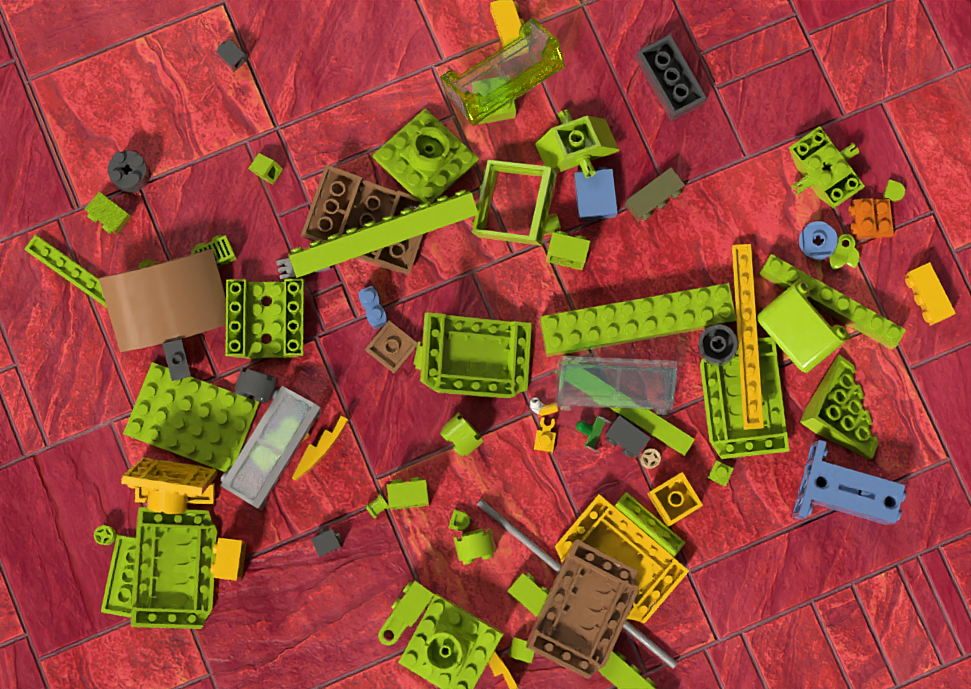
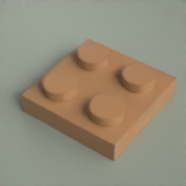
[365,321,418,374]

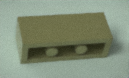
[625,168,685,222]

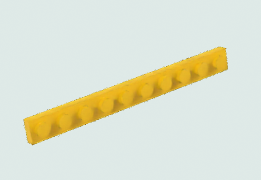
[732,244,764,429]

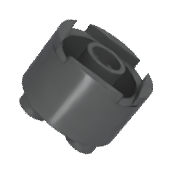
[108,151,150,193]
[698,324,738,366]
[234,367,279,403]

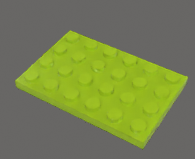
[123,362,260,472]

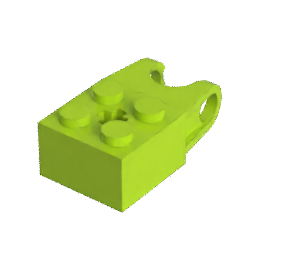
[378,581,435,645]

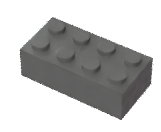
[635,35,707,122]

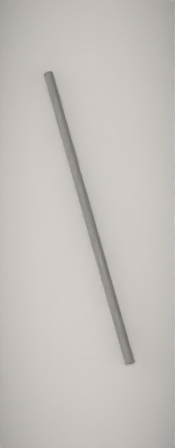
[477,499,678,668]

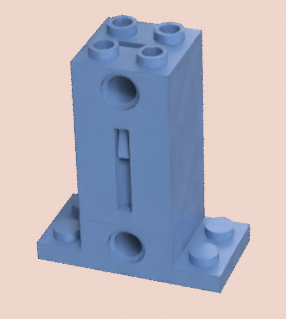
[792,440,906,525]

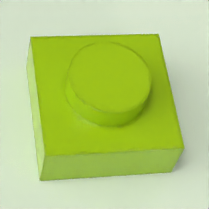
[708,460,734,486]

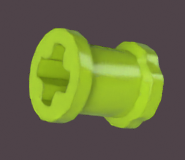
[364,494,389,519]

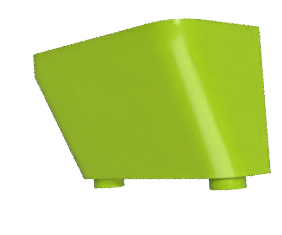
[757,278,851,373]

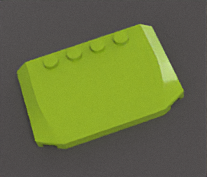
[420,312,531,398]
[700,337,790,459]
[131,507,217,629]

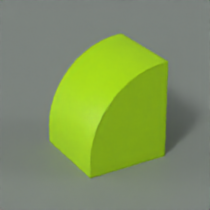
[248,153,283,184]
[544,214,561,236]
[508,637,534,663]

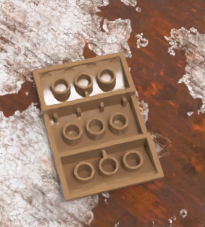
[301,164,423,275]
[99,249,226,352]

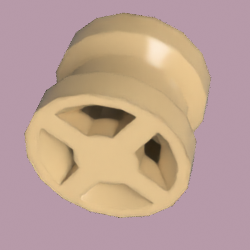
[640,448,661,469]

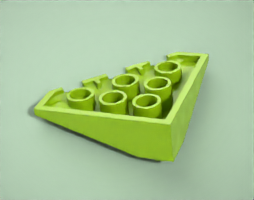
[800,355,878,460]

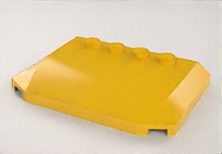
[555,494,689,623]

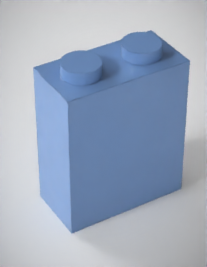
[574,167,617,221]

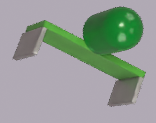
[576,416,612,453]

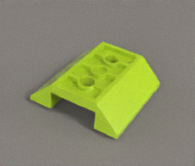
[225,279,304,359]

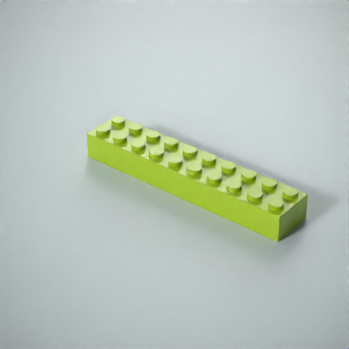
[539,283,736,357]

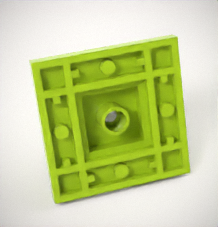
[372,108,479,204]
[398,594,504,689]

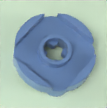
[799,221,838,260]

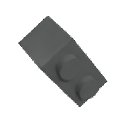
[604,415,651,459]

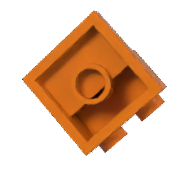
[849,198,894,240]

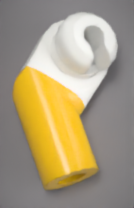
[530,398,558,416]

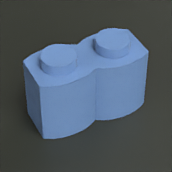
[359,286,387,330]

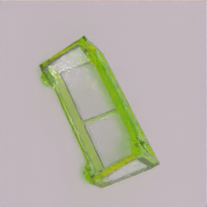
[440,18,565,126]

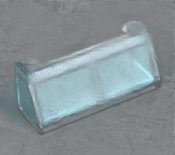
[555,356,677,415]

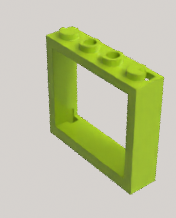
[472,160,557,246]

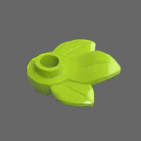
[830,234,860,270]

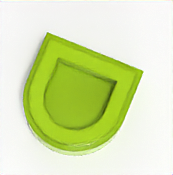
[883,179,905,202]
[448,509,470,531]

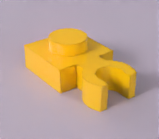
[534,417,556,453]

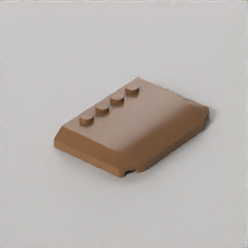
[526,539,638,679]

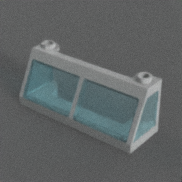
[220,386,323,510]

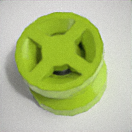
[94,525,116,545]

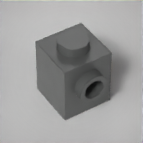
[311,527,343,557]

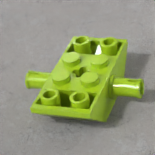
[535,110,619,178]
[789,126,865,208]

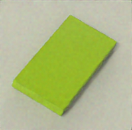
[101,534,136,617]

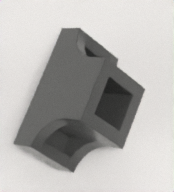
[162,339,191,381]

